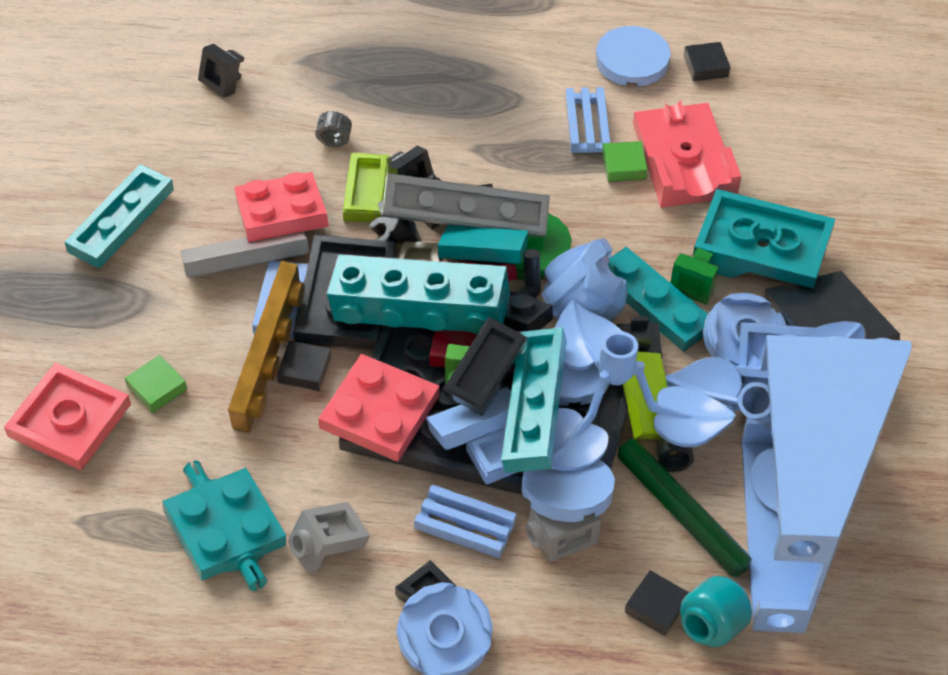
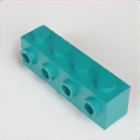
[327,255,510,334]

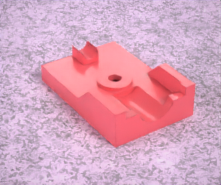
[633,100,741,208]

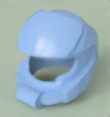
[542,238,628,322]

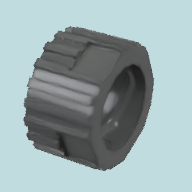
[315,111,352,147]

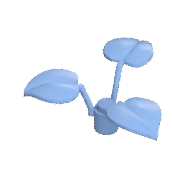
[551,300,735,471]
[666,321,865,513]

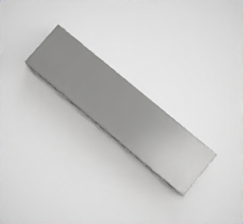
[382,173,550,238]

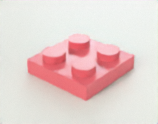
[234,172,329,243]
[318,354,439,462]
[4,362,131,471]

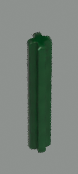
[617,438,752,577]

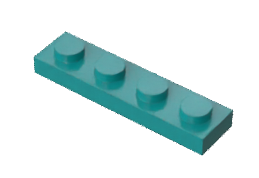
[501,327,567,473]

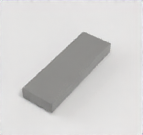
[180,232,309,278]

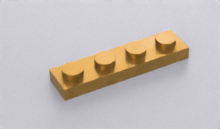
[228,261,305,433]

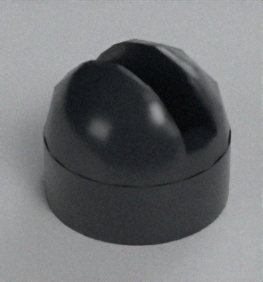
[657,438,694,472]

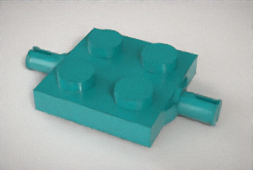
[162,460,286,591]

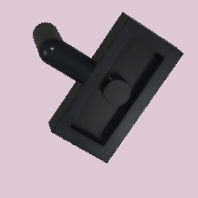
[504,249,553,332]

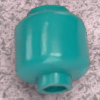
[680,576,752,648]

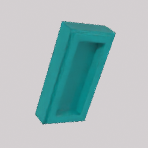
[438,225,528,264]

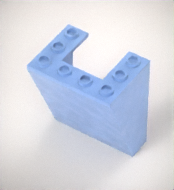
[741,334,912,633]

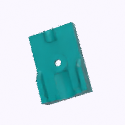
[693,189,835,289]

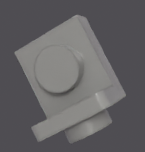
[288,502,370,574]
[525,507,601,563]

